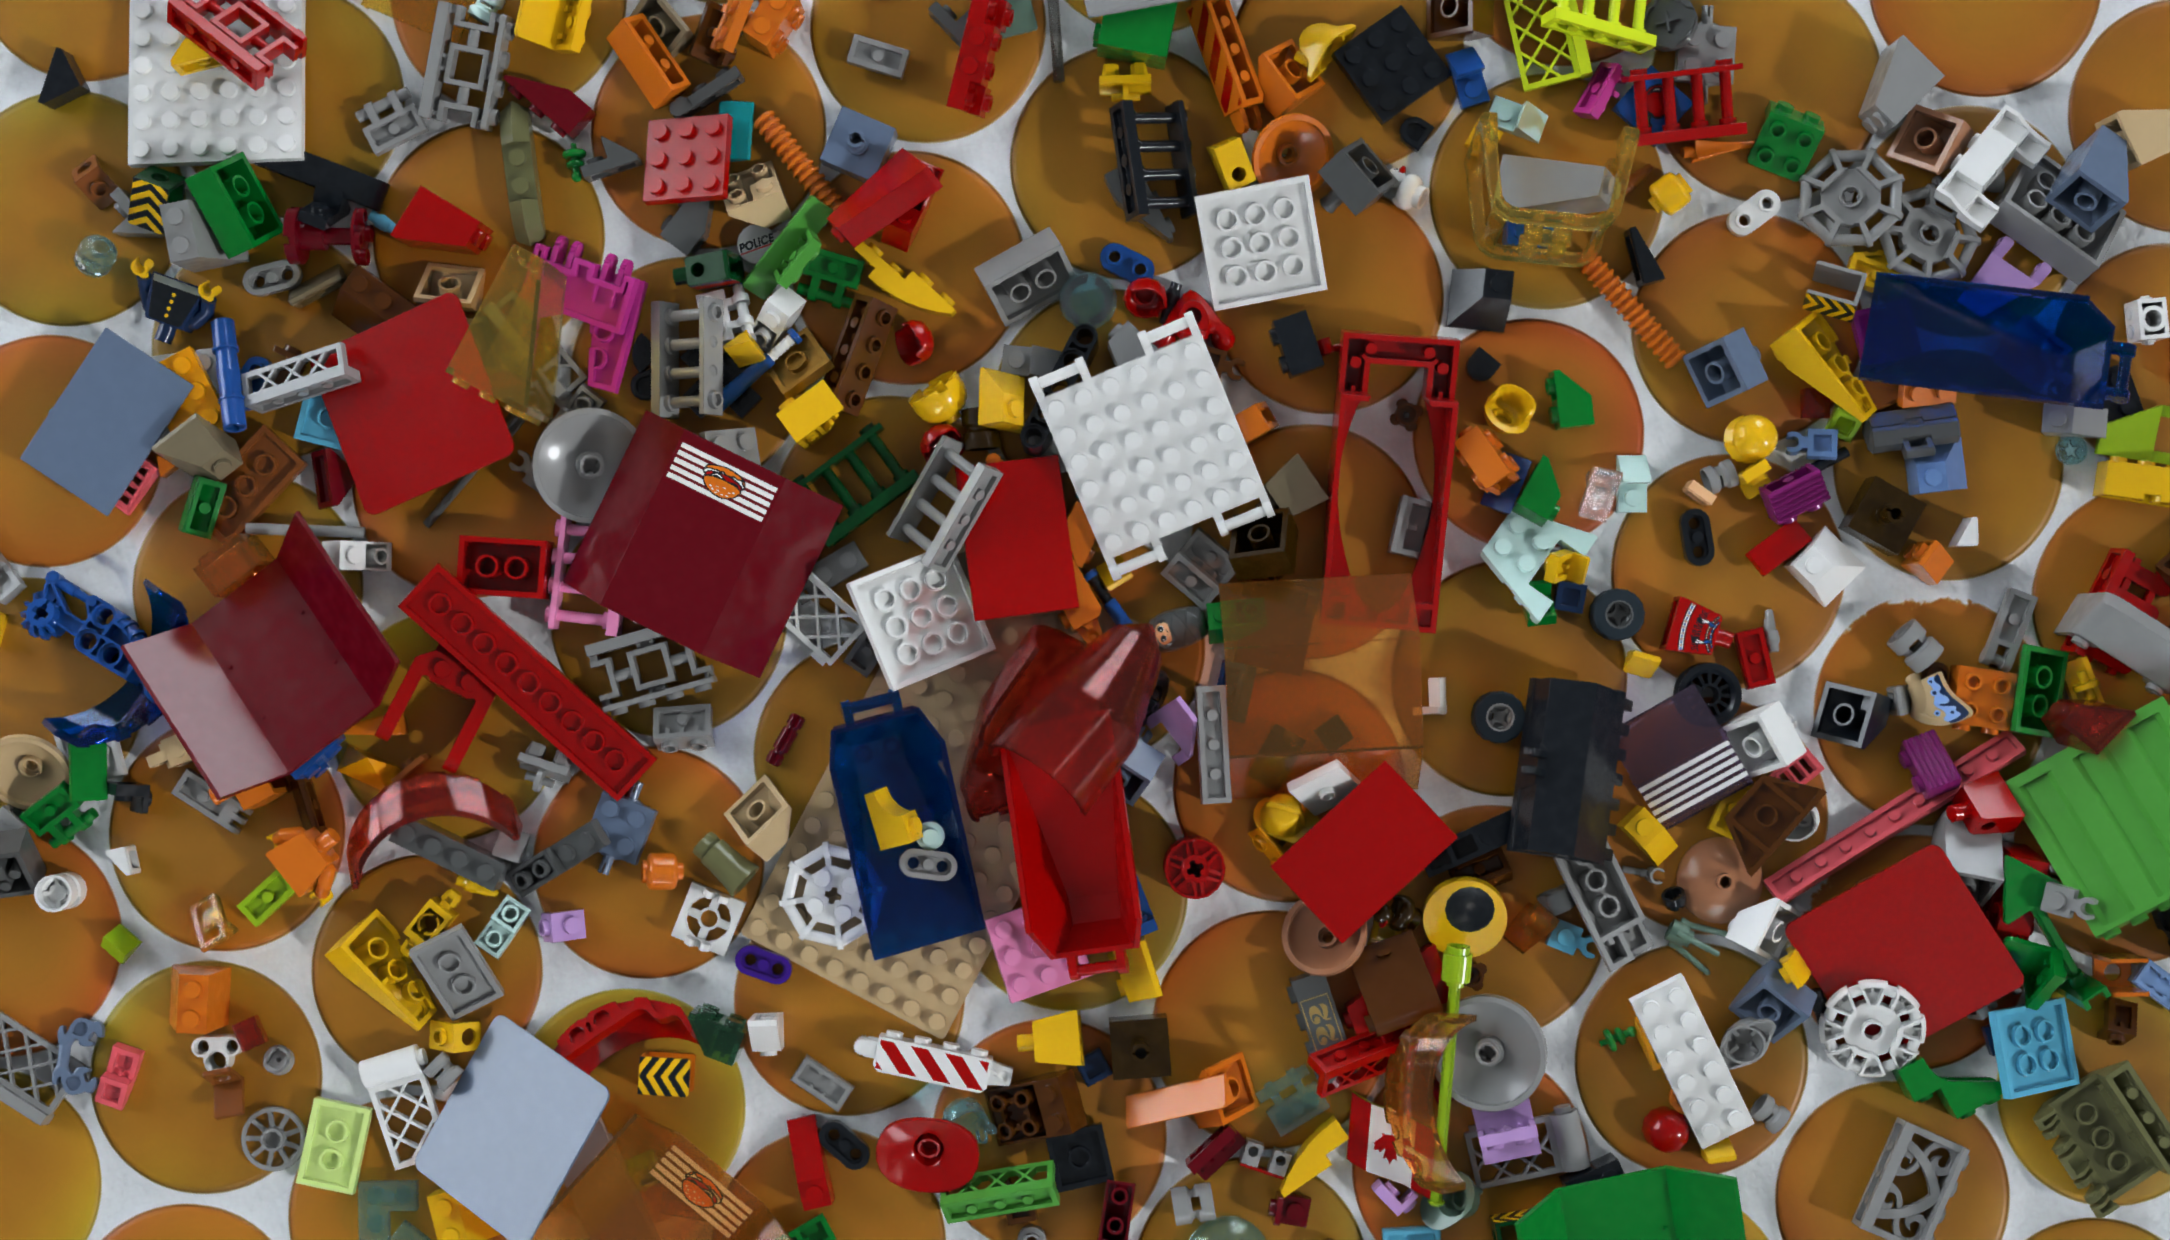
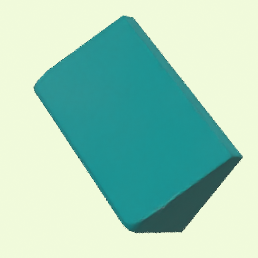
[718,101,754,162]

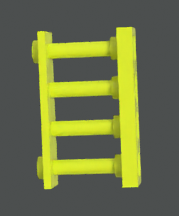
[1540,0,1657,55]

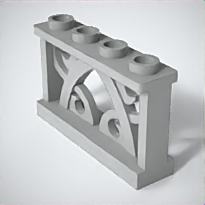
[1851,1117,1970,1240]

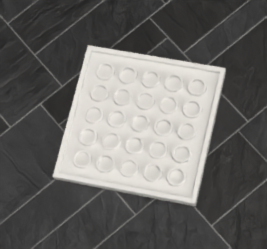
[128,0,306,168]

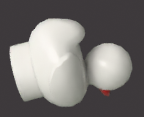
[1390,166,1430,210]

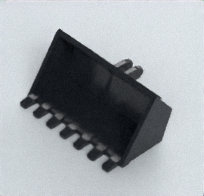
[1506,678,1633,865]

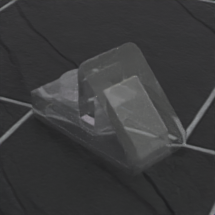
[1578,466,1623,523]

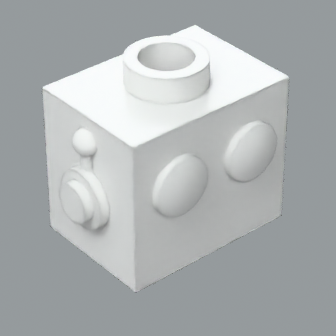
[2124,295,2170,346]

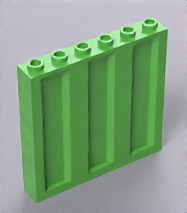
[2005,696,2170,940]

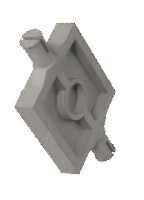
[1674,5,1737,105]

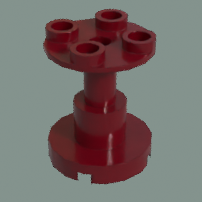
[283,207,374,266]

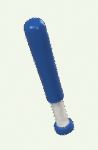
[723,328,803,411]

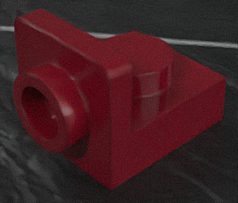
[1268,1191,1312,1228]

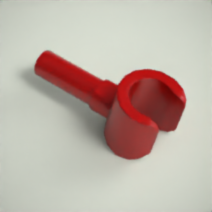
[1317,337,1340,356]

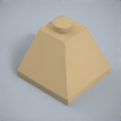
[724,774,792,862]

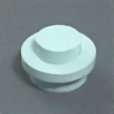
[916,821,945,850]

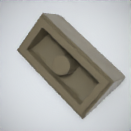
[288,264,347,309]

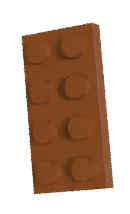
[212,424,309,548]

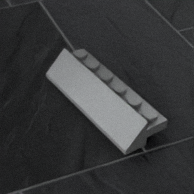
[1553,841,1654,972]

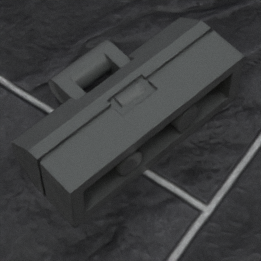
[1862,403,1961,459]

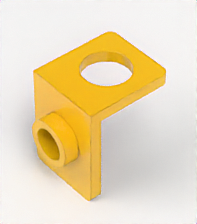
[429,1020,481,1053]

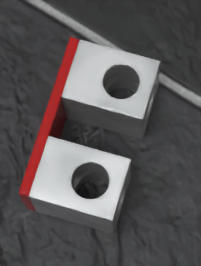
[1238,1137,1292,1180]

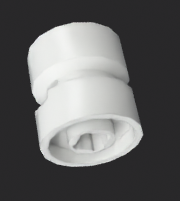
[34,871,87,913]

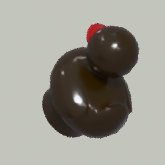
[1373,894,1422,931]

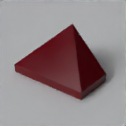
[311,448,354,510]

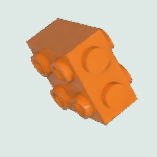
[742,0,805,59]
[1455,426,1521,496]
[1948,665,2018,736]

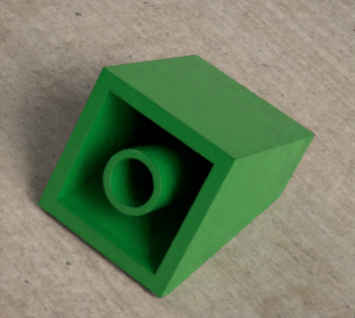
[1093,2,1178,70]

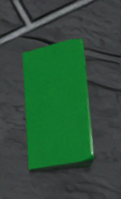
[178,475,228,540]
[68,742,108,802]

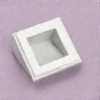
[1948,517,1979,547]
[105,845,141,876]

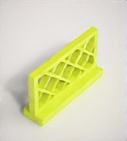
[1503,0,1593,92]

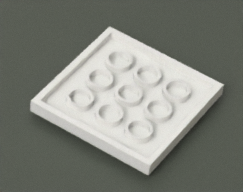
[1194,174,1328,311]
[846,552,996,693]

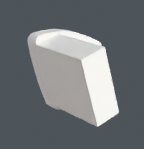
[1412,677,1447,715]

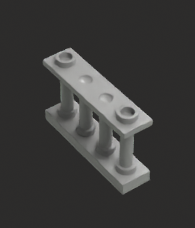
[651,296,724,419]
[886,435,1003,574]

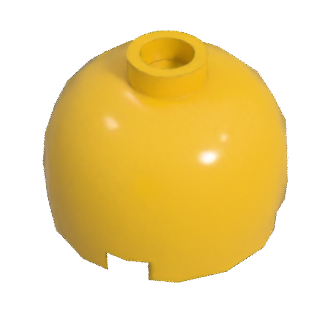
[908,370,967,424]

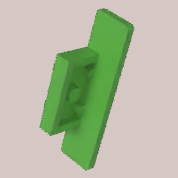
[742,195,833,300]

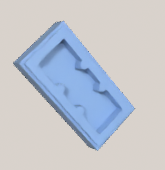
[2128,959,2170,1012]

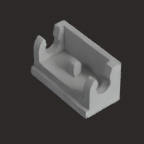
[1387,495,1432,559]

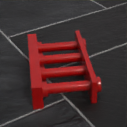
[1621,58,1748,147]

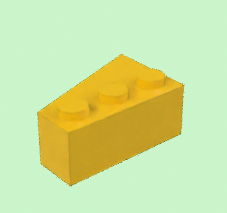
[776,380,844,450]

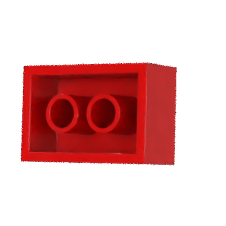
[456,535,554,600]

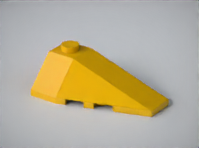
[1770,312,1877,423]
[324,908,437,1031]

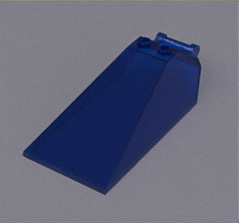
[1858,272,2137,410]
[829,689,986,961]

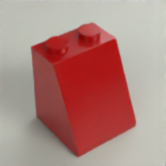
[390,185,493,255]

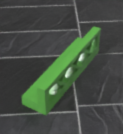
[940,1160,1060,1224]

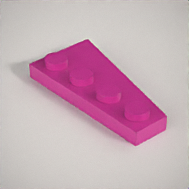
[588,270,649,394]

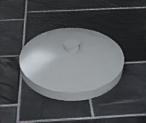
[531,407,636,524]
[1429,994,1548,1111]

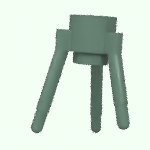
[1664,917,1728,975]

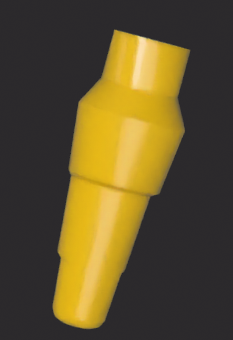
[455,875,499,897]

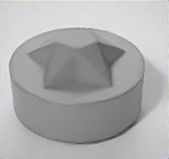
[263,1045,295,1076]

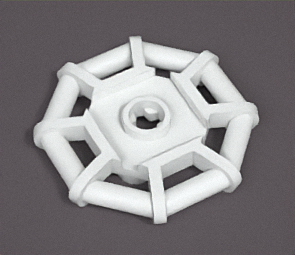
[779,841,888,950]

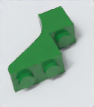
[1891,1055,2002,1119]

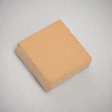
[1682,480,1717,507]

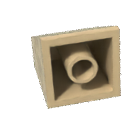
[2094,109,2170,171]

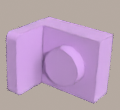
[1371,1178,1418,1216]

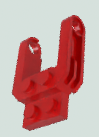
[374,644,496,774]

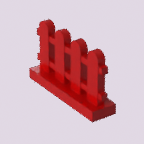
[2060,548,2170,676]

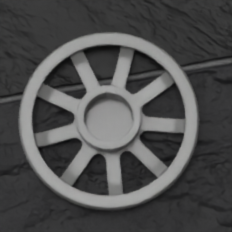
[241,1106,306,1171]

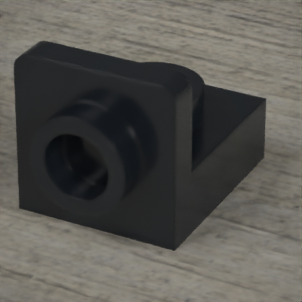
[107,781,152,814]

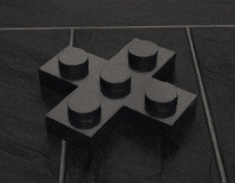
[680,349,763,419]

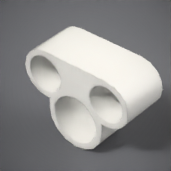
[191,1034,247,1071]

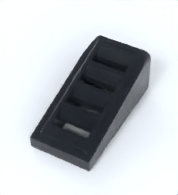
[1623,226,1665,288]

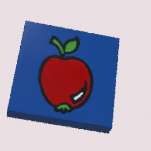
[1611,65,1692,147]

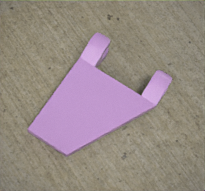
[1957,236,2052,316]
[1147,696,1198,766]

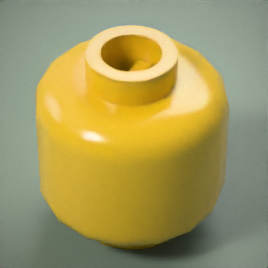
[1648,172,1693,216]

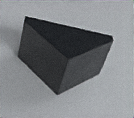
[38,47,91,110]

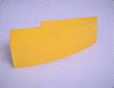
[1279,1114,1349,1198]

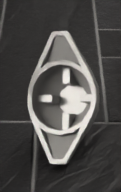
[1719,1016,1776,1070]

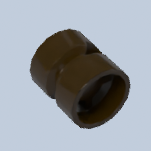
[961,407,1001,451]

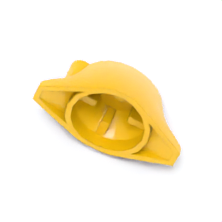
[1294,23,1356,83]

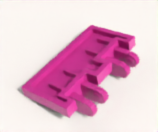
[520,235,640,335]

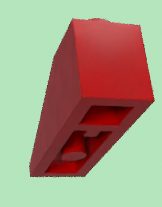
[787,1114,835,1211]

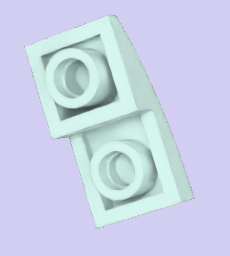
[474,894,531,960]

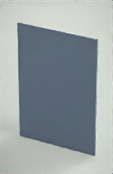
[20,328,194,516]

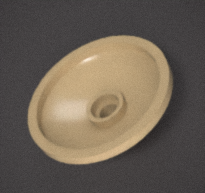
[0,734,69,810]

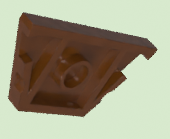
[1724,774,1827,877]

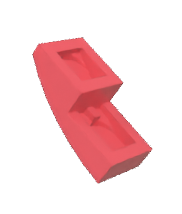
[94,1042,145,1111]

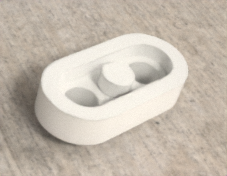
[1726,189,1781,237]

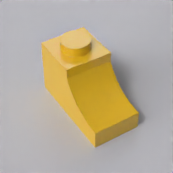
[864,786,923,851]

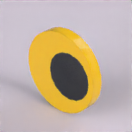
[1422,876,1508,957]

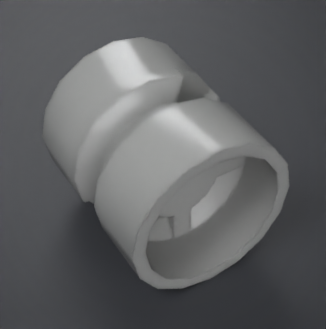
[1887,619,1944,673]
[1170,1182,1216,1226]

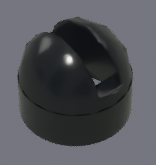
[1661,886,1686,912]

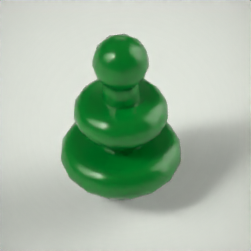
[562,143,587,182]
[1599,1026,1637,1052]

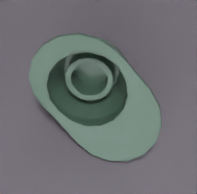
[1420,1171,1483,1230]

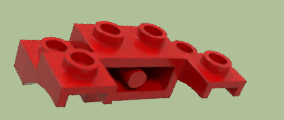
[946,0,1014,118]

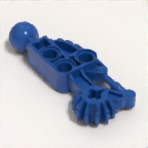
[19,571,156,704]

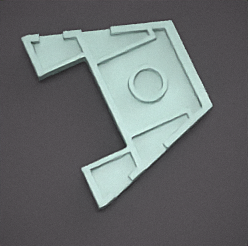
[1480,511,1598,625]

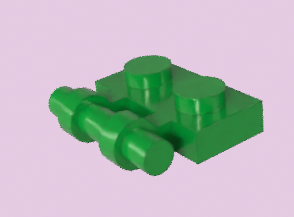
[796,249,866,309]
[19,780,99,848]

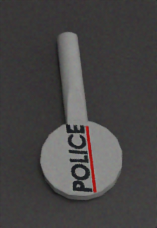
[737,224,827,265]

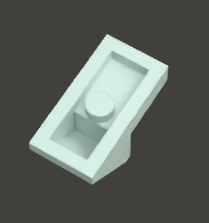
[1485,95,1548,144]
[1616,455,1652,513]

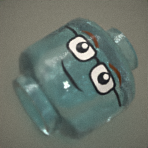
[74,235,118,278]

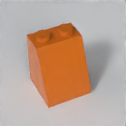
[169,964,231,1034]

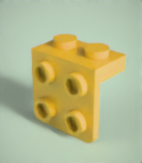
[514,0,592,54]

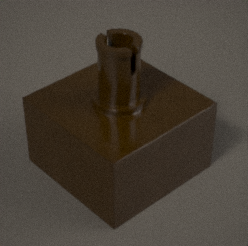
[1838,476,1927,556]
[1228,507,1298,581]
[1109,1013,1172,1080]

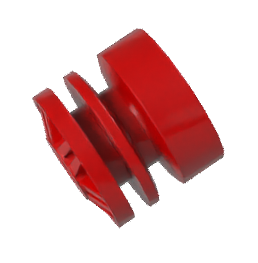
[1163,835,1226,899]

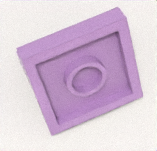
[1472,1098,1542,1165]

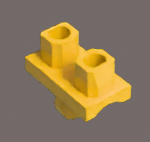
[1099,62,1152,102]
[2064,656,2105,715]

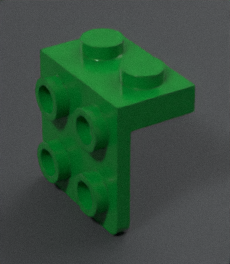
[1747,100,1825,182]
[2002,936,2067,1010]

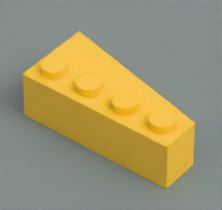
[2092,456,2170,508]

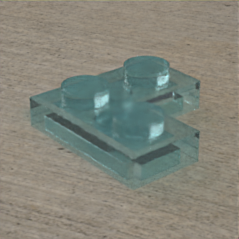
[358,1180,419,1240]

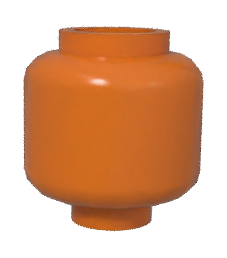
[641,853,684,890]

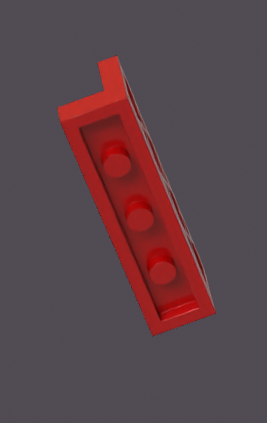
[1307,1025,1420,1098]

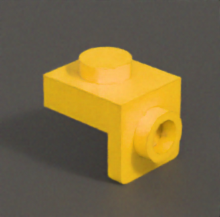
[1543,549,1590,585]

